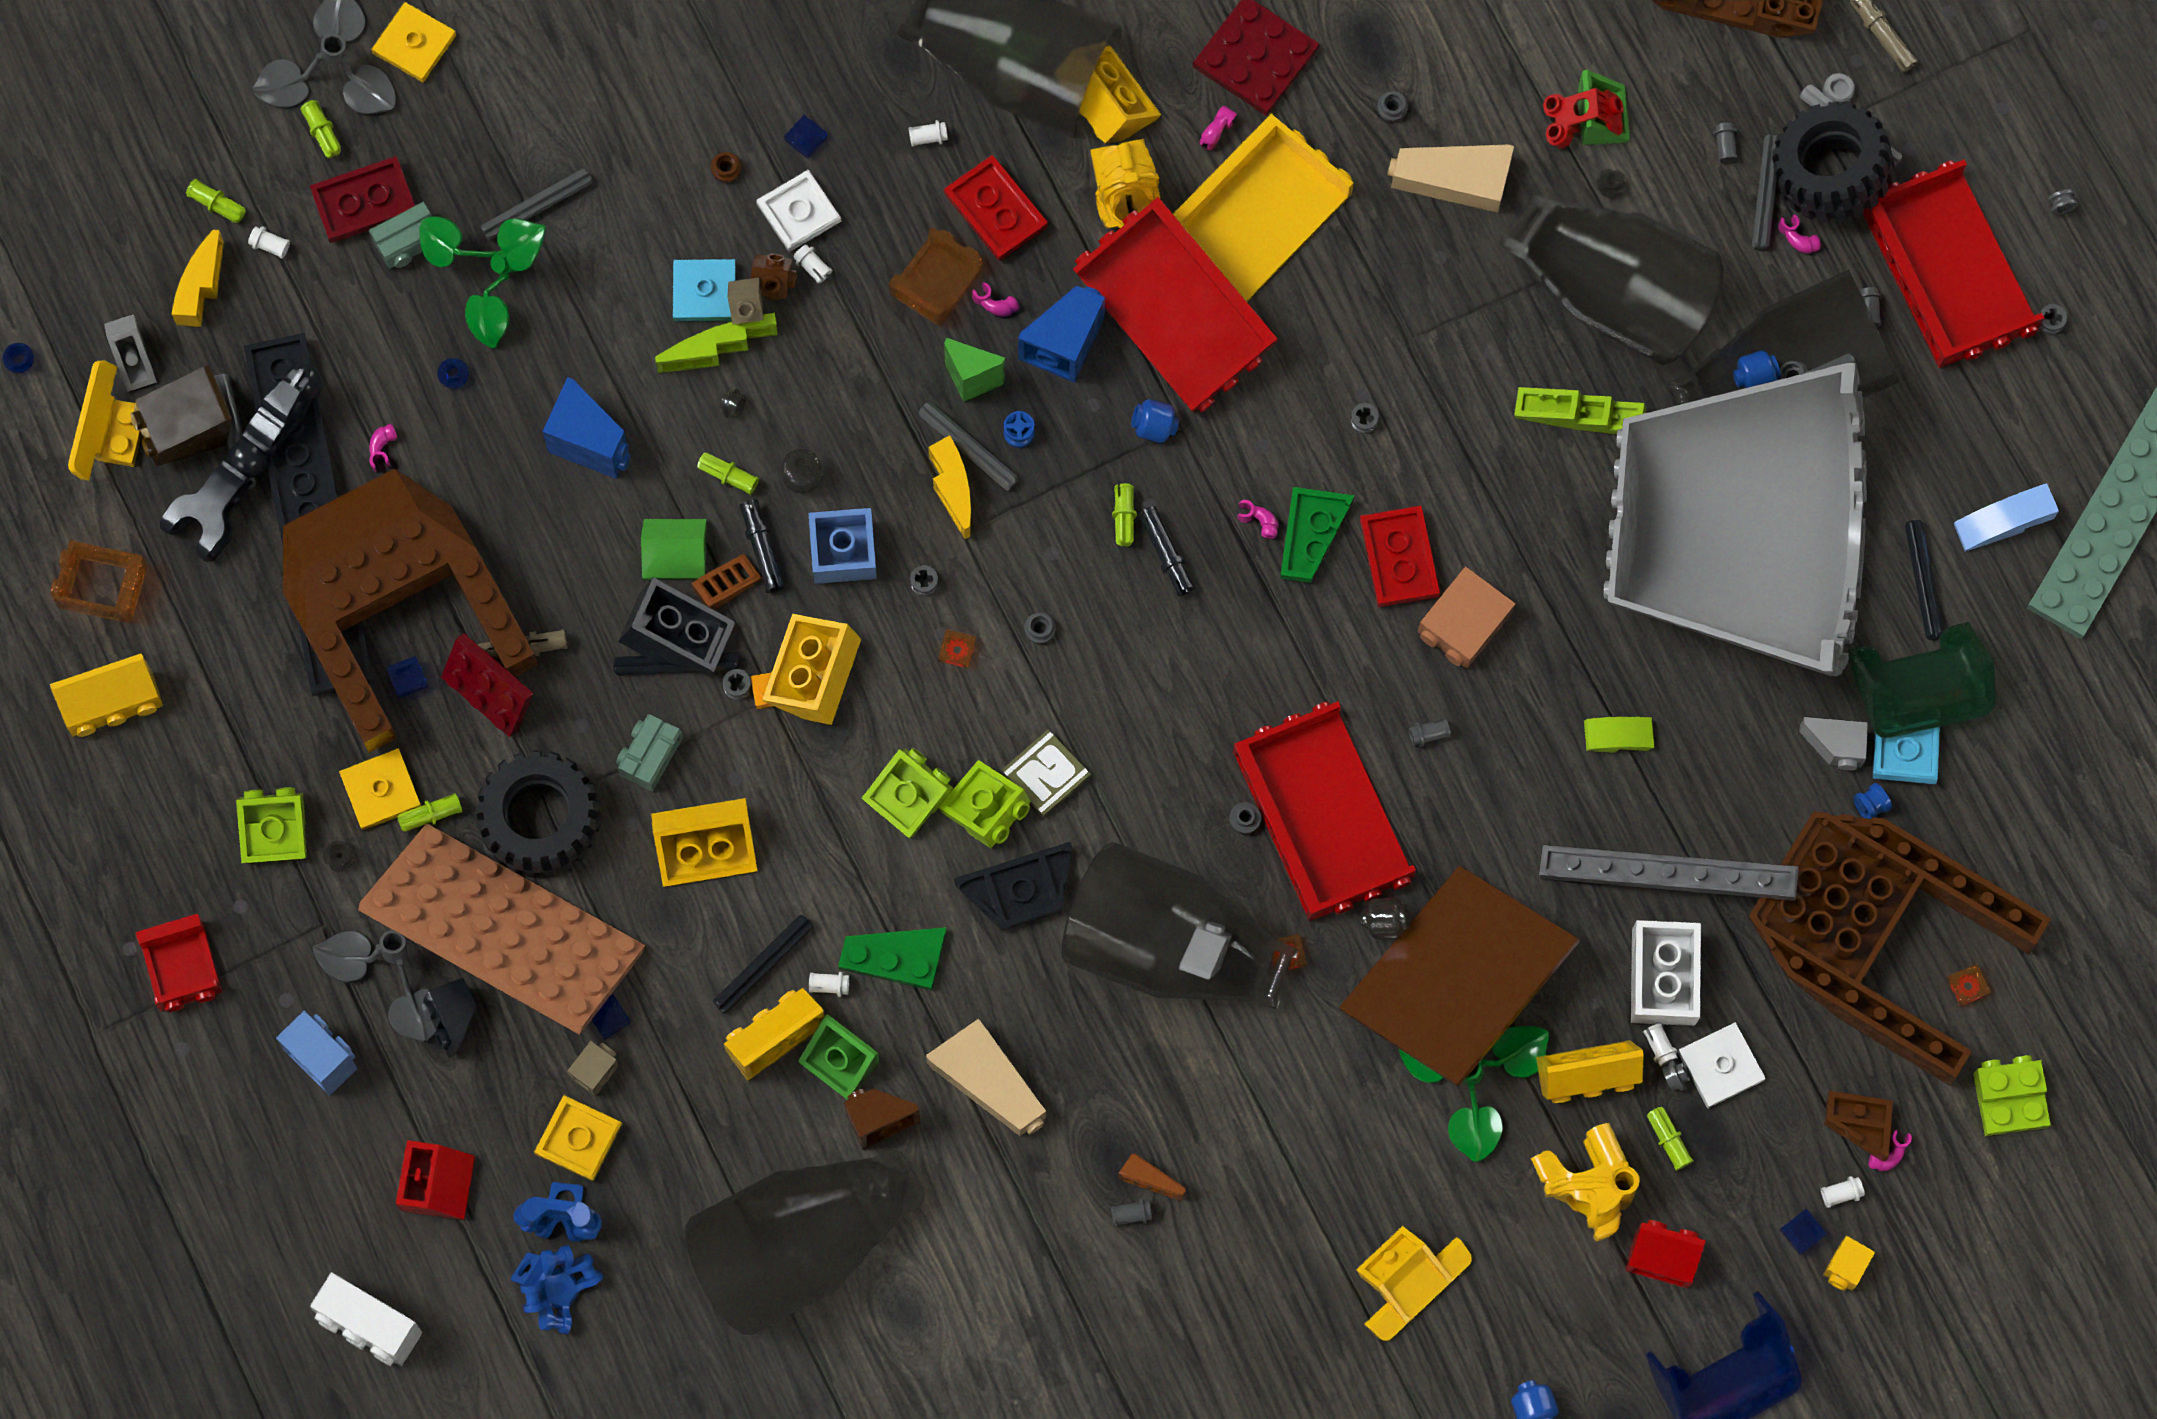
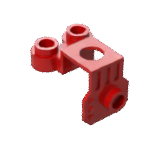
[1543,88,1623,149]

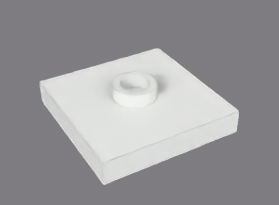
[756,170,841,252]
[1678,1022,1766,1109]

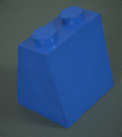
[1018,286,1105,383]
[542,377,631,479]

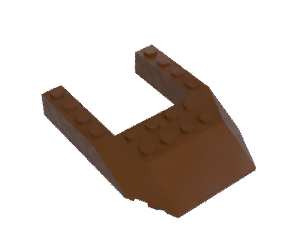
[283,469,538,753]
[1748,811,2051,1086]

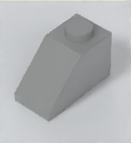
[104,314,157,392]
[1799,717,1868,771]
[1179,922,1232,980]

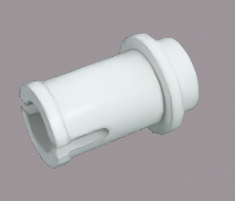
[909,120,948,146]
[248,226,290,259]
[793,245,832,284]
[809,972,849,997]
[1643,1023,1678,1067]
[1821,1176,1865,1208]

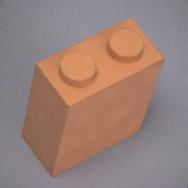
[1418,566,1515,669]

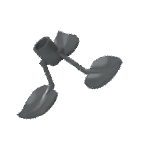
[252,0,396,114]
[312,930,436,1042]

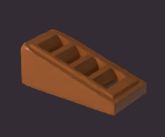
[691,554,762,610]
[1118,1153,1186,1201]

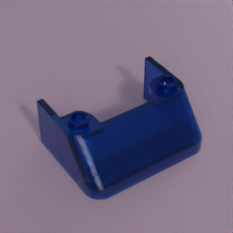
[1645,1291,1802,1419]

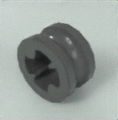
[2048,189,2078,215]
[2039,304,2067,335]
[1351,403,1379,434]
[910,565,938,597]
[723,669,751,700]

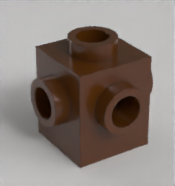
[751,254,797,301]

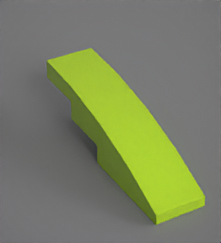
[655,312,778,373]
[1514,387,1647,434]

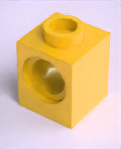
[1823,1236,1875,1291]

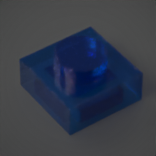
[784,115,828,159]
[386,656,428,698]
[591,994,631,1040]
[1780,1209,1826,1255]

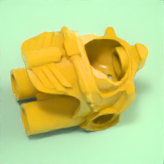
[1090,139,1160,229]
[1531,1123,1639,1242]

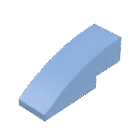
[1954,483,2059,552]

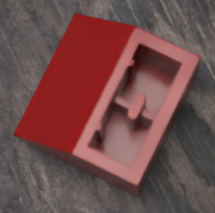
[396,1140,476,1220]
[1625,1220,1706,1289]

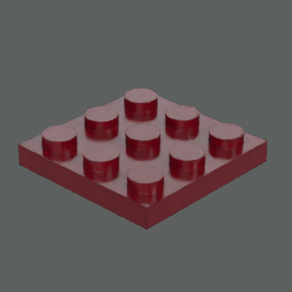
[1192,0,1319,116]

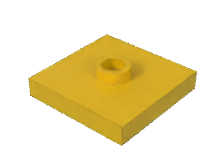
[371,2,457,83]
[339,748,421,831]
[534,1095,622,1182]

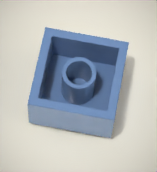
[808,508,877,584]
[276,1011,357,1096]

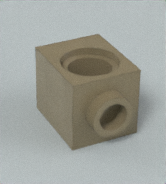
[728,278,764,324]
[567,1041,619,1097]

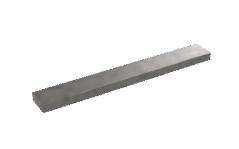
[1539,845,1799,901]

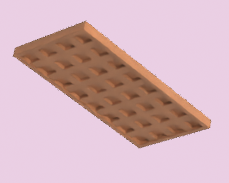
[358,823,645,1035]

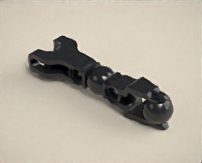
[160,363,323,562]

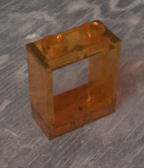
[51,540,148,624]

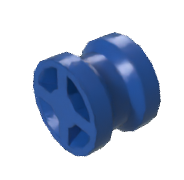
[1003,411,1034,448]
[1853,783,1892,819]

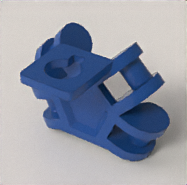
[513,1182,602,1242]
[510,1245,604,1334]

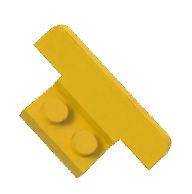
[68,360,142,481]
[1356,1226,1472,1341]

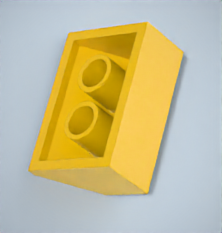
[1054,45,1161,144]
[762,614,861,725]
[50,653,163,737]
[651,798,757,887]
[724,988,824,1081]
[1536,1040,1643,1103]

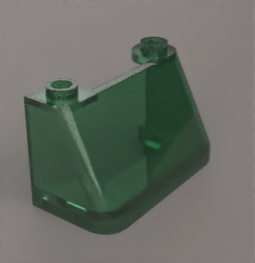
[1848,622,1996,738]

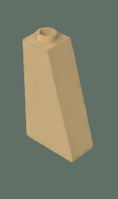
[1387,145,1514,213]
[926,1019,1046,1136]

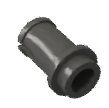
[1713,122,1738,164]
[1857,287,1882,328]
[1408,718,1451,747]
[1111,1198,1152,1227]

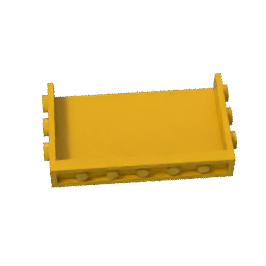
[1173,114,1353,302]

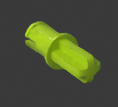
[300,100,341,158]
[186,179,246,223]
[697,453,759,495]
[1112,484,1137,546]
[398,793,462,832]
[1647,1107,1694,1171]

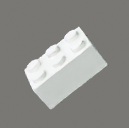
[1631,920,1701,1026]
[310,1273,422,1367]

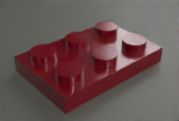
[309,156,415,244]
[441,633,534,737]

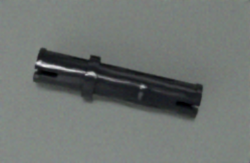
[739,499,785,593]
[1138,506,1195,597]

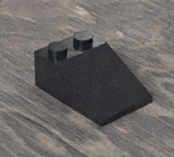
[618,577,735,674]

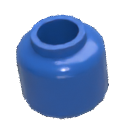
[1733,350,1781,389]
[1131,399,1179,443]
[1511,1380,1559,1419]

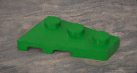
[1280,487,1355,583]
[838,927,947,991]

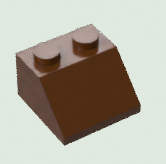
[844,1088,921,1150]

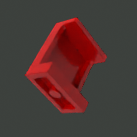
[135,913,222,1013]

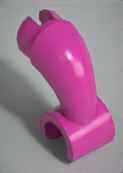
[1200,105,1237,150]
[1778,215,1821,254]
[972,283,1019,317]
[369,424,397,472]
[1237,500,1279,539]
[1868,1130,1912,1171]

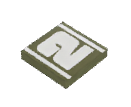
[1001,730,1091,818]

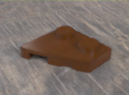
[1824,1090,1893,1162]

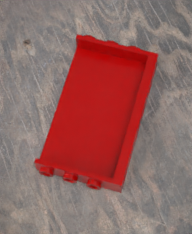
[1863,159,2044,368]
[1073,197,1279,413]
[1233,701,1416,922]

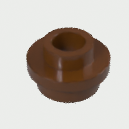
[711,152,741,182]

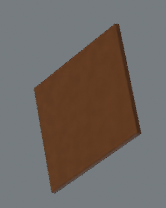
[1339,866,1580,1087]

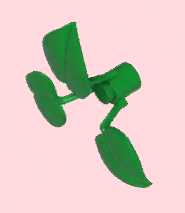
[419,216,546,348]
[1399,1026,1549,1162]

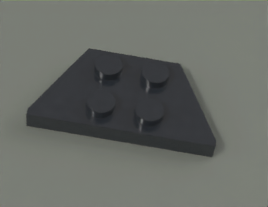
[954,842,1072,931]

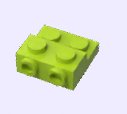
[861,748,954,838]
[938,760,1031,849]
[236,787,307,863]
[1973,1055,2051,1136]

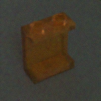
[889,227,982,327]

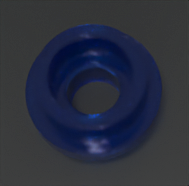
[3,343,34,373]
[437,358,469,389]

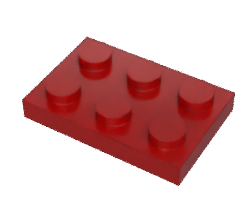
[944,155,1048,262]
[1360,505,1440,607]

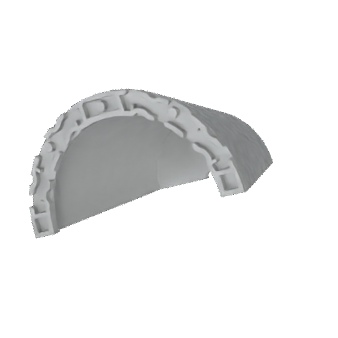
[1604,363,1867,676]

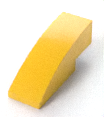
[172,230,224,327]
[928,435,971,539]

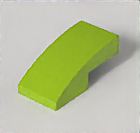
[1584,717,1654,753]

